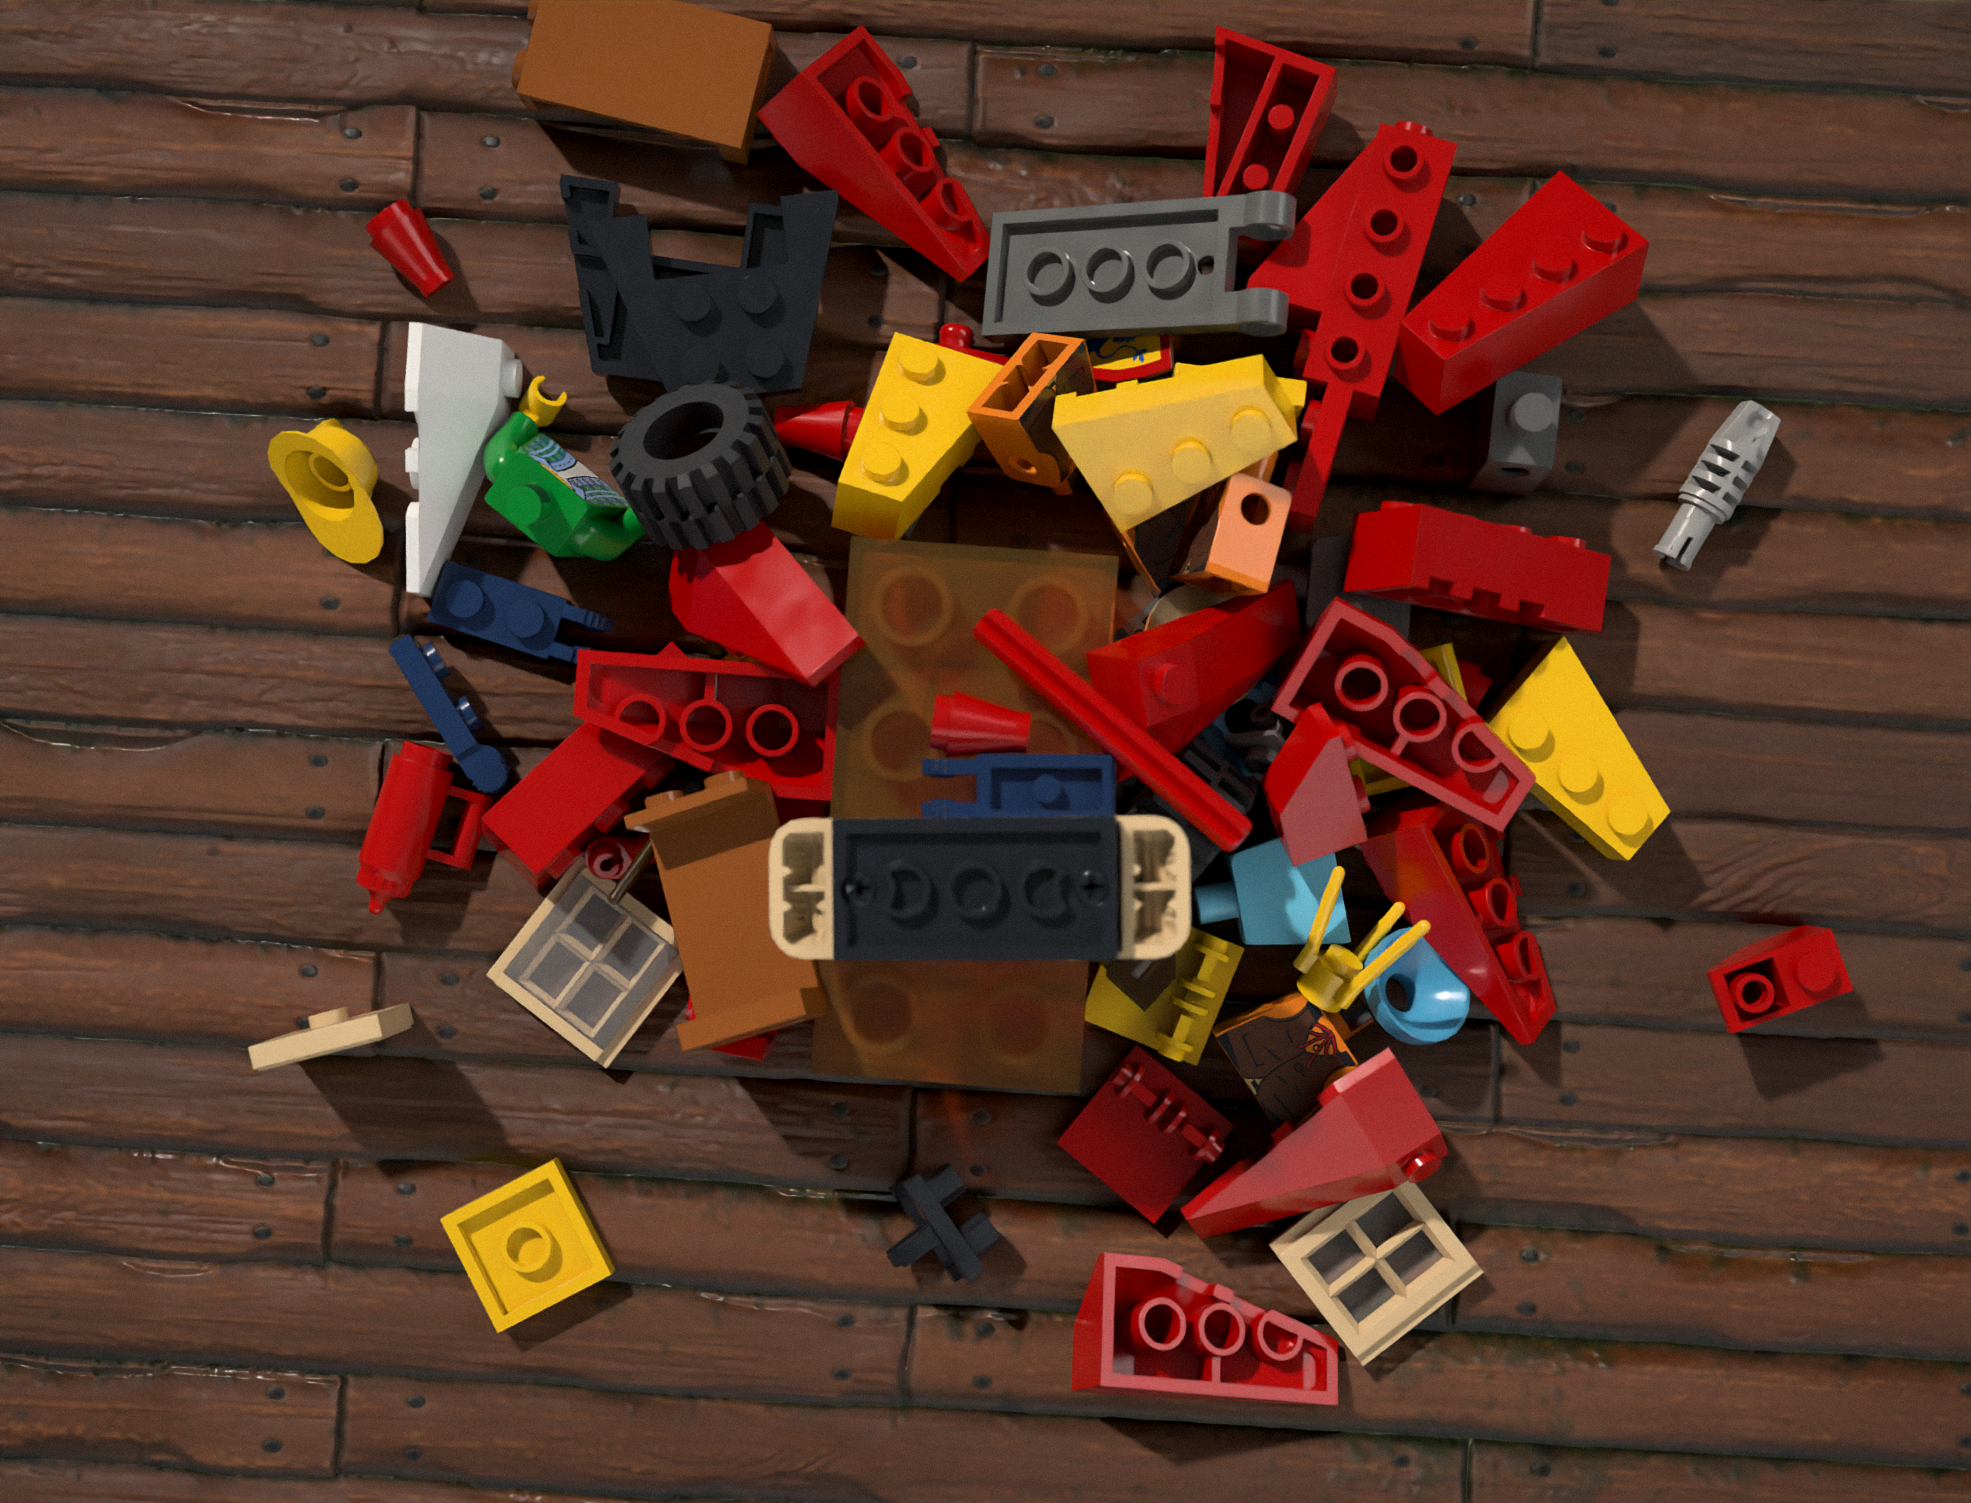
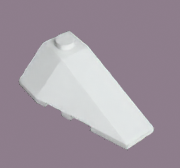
[405,322,523,598]

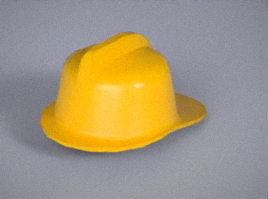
[267,418,384,564]

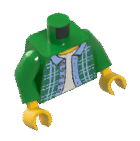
[482,376,646,561]

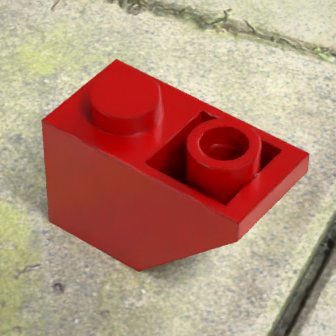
[1260,702,1371,867]
[1706,925,1854,1034]

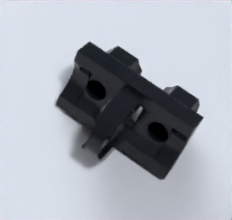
[886,1163,1001,1282]

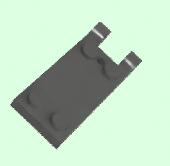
[981,191,1297,343]

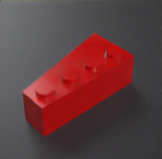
[1394,170,1649,415]
[1344,501,1611,634]
[480,641,688,892]

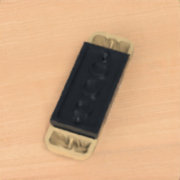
[769,816,1191,961]

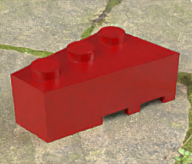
[1203,25,1337,267]

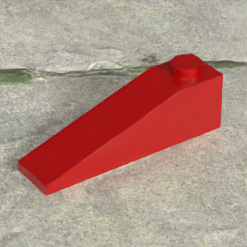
[756,24,990,283]
[666,519,866,687]
[1086,579,1302,782]
[1271,596,1536,832]
[573,649,844,801]
[1358,789,1557,1046]
[1180,1048,1449,1240]
[1071,1252,1338,1406]

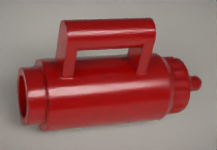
[356,740,494,915]

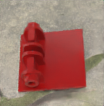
[1056,1044,1235,1224]

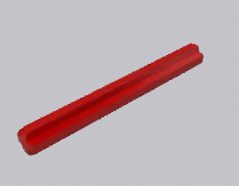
[972,608,1252,852]

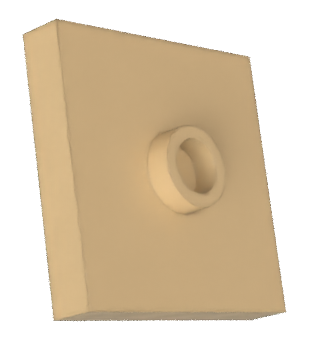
[248,1002,414,1072]

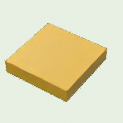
[440,1157,615,1333]

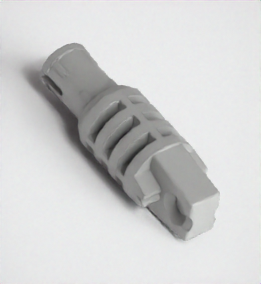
[1652,400,1781,571]

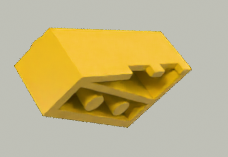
[831,332,1004,546]
[1052,354,1297,533]
[1481,636,1671,861]

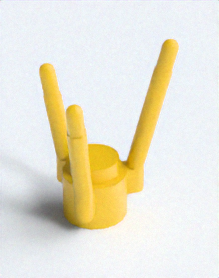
[1293,866,1430,1013]

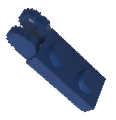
[427,560,615,664]
[389,634,513,796]
[922,754,1116,818]

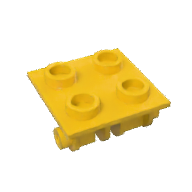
[1081,926,1245,1066]

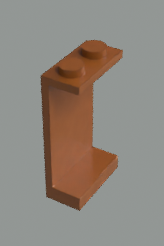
[512,0,778,165]
[624,770,830,1052]

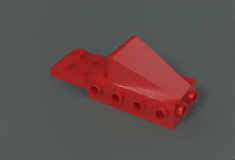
[1246,121,1458,536]

